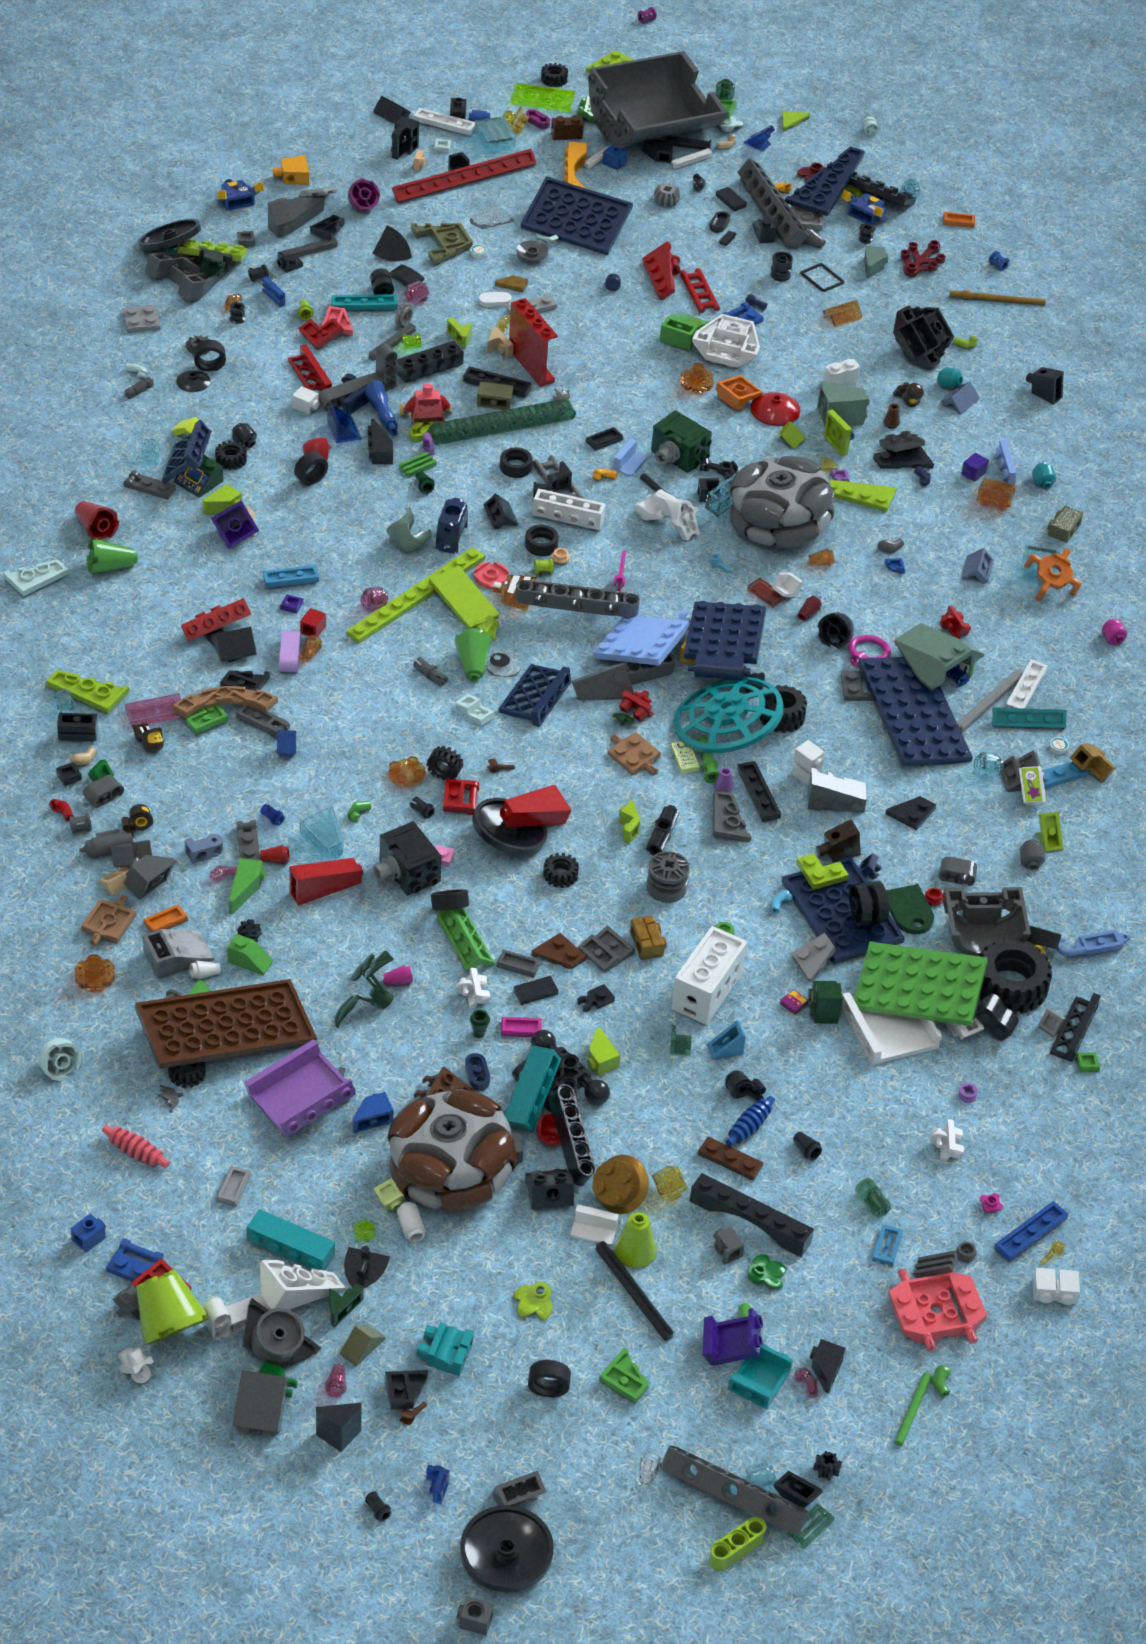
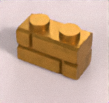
[630,915,667,960]

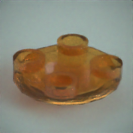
[388,756,426,787]

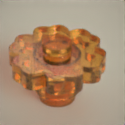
[680,363,714,393]
[74,954,115,992]

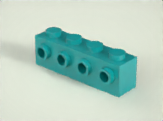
[504,1045,562,1133]
[246,1209,336,1271]

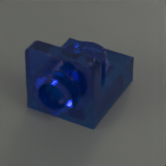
[426,1465,450,1504]

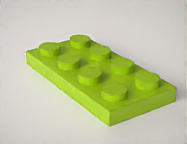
[177,238,248,262]

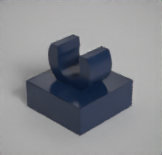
[859,853,882,879]

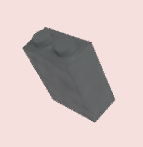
[233,1370,289,1436]

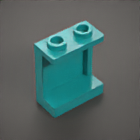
[728,1344,793,1409]

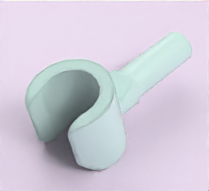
[537,235,559,246]

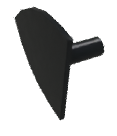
[372,225,412,261]
[344,1246,390,1288]

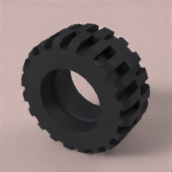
[979,939,1052,1014]

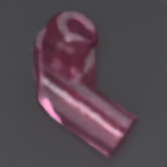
[794,1368,818,1398]

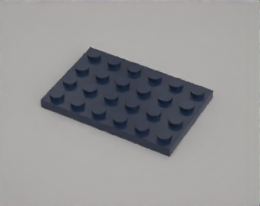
[521,176,633,255]
[782,857,905,964]

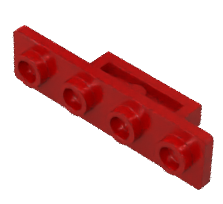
[181,598,251,641]

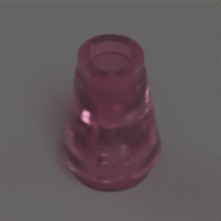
[324,1364,347,1398]

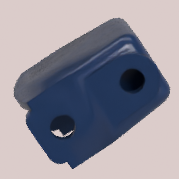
[435,498,468,554]

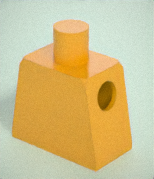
[272,155,309,185]

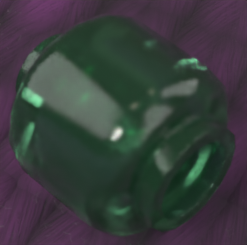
[715,79,735,100]

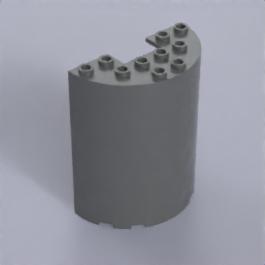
[588,51,728,146]

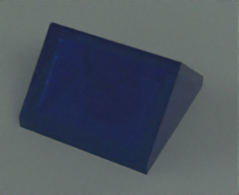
[327,402,362,444]

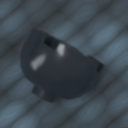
[817,612,854,649]

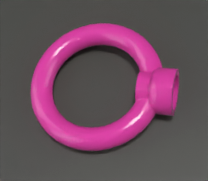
[848,635,891,668]

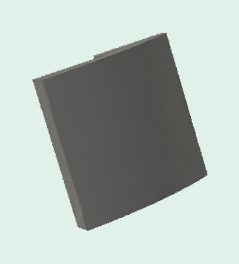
[998,750,1046,792]
[578,925,635,972]

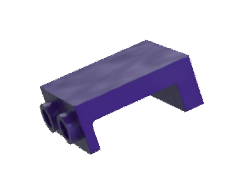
[702,1308,763,1366]

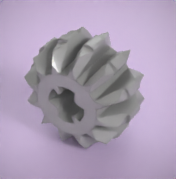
[654,183,680,207]

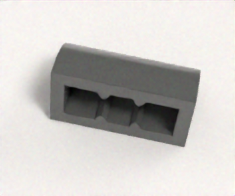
[491,1470,546,1506]

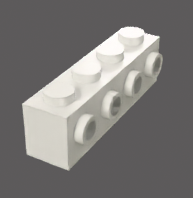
[533,489,606,531]

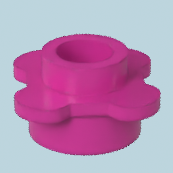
[979,1193,1003,1213]

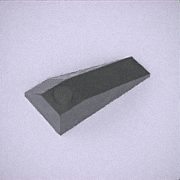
[268,197,324,238]

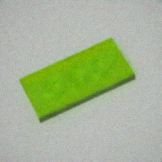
[511,83,576,112]

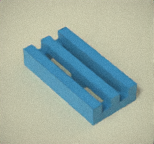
[872,1224,903,1267]

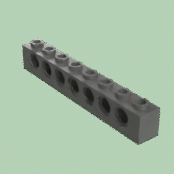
[738,158,809,249]

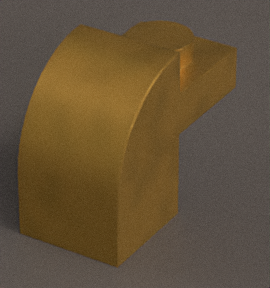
[1070,743,1116,782]

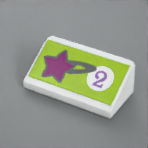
[1019,766,1046,806]

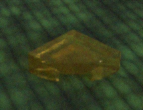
[820,456,838,472]

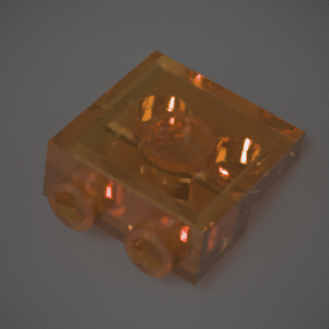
[976,477,1017,509]

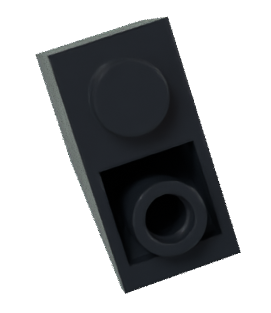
[642,139,674,163]

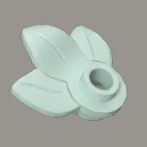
[719,116,743,132]

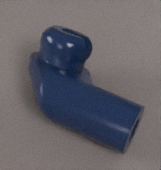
[745,294,768,310]
[914,466,931,486]

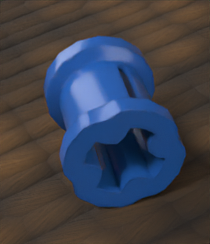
[989,251,1010,271]

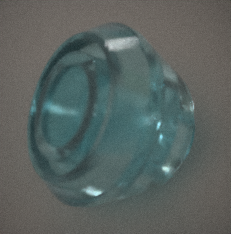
[900,179,921,198]

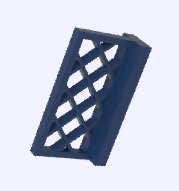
[162,419,212,483]
[499,664,571,727]

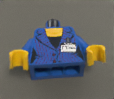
[216,179,265,211]
[840,190,886,225]

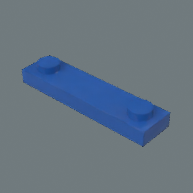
[994,1201,1069,1262]

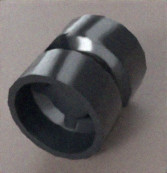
[770,252,793,282]
[370,268,394,295]

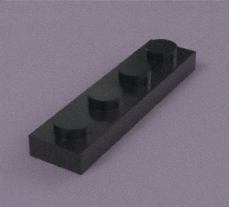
[463,366,532,398]
[737,761,781,822]

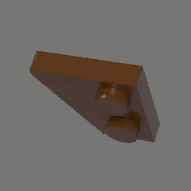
[531,933,586,969]

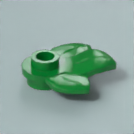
[747,1254,787,1288]

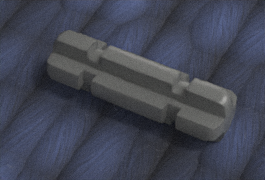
[124,377,154,399]

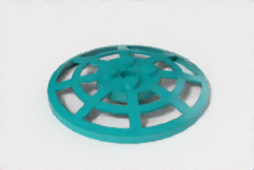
[674,677,784,753]

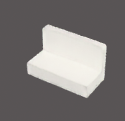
[570,1204,619,1246]

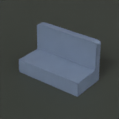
[941,381,979,414]
[962,548,994,584]

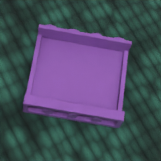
[244,1039,356,1138]

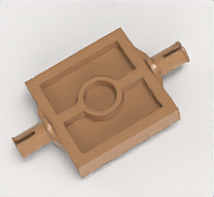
[608,732,661,776]
[81,894,136,947]

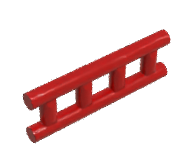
[679,268,720,313]

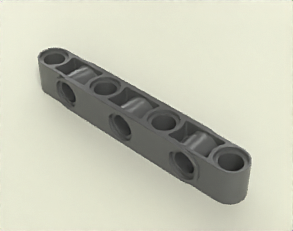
[515,580,640,618]
[661,1445,809,1535]

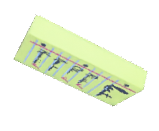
[671,742,699,774]

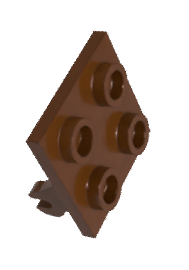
[414,1066,475,1099]

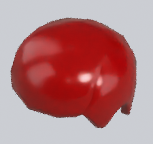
[536,1114,561,1147]

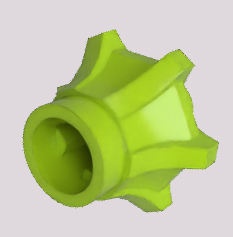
[474,615,500,641]

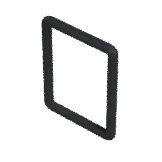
[800,263,845,292]

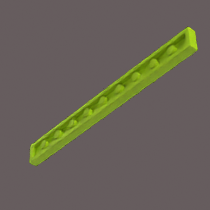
[346,547,485,644]

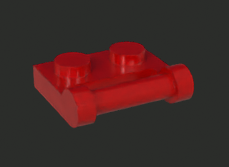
[443,779,480,815]

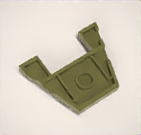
[411,223,473,265]

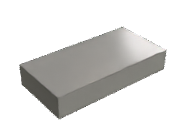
[216,1166,251,1207]

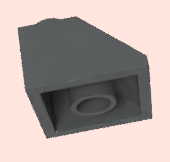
[124,855,176,900]

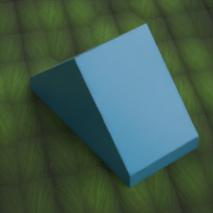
[707,1020,746,1060]

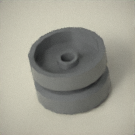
[251,1308,305,1365]

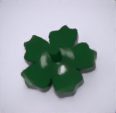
[613,713,634,725]

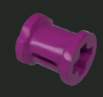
[637,7,657,24]

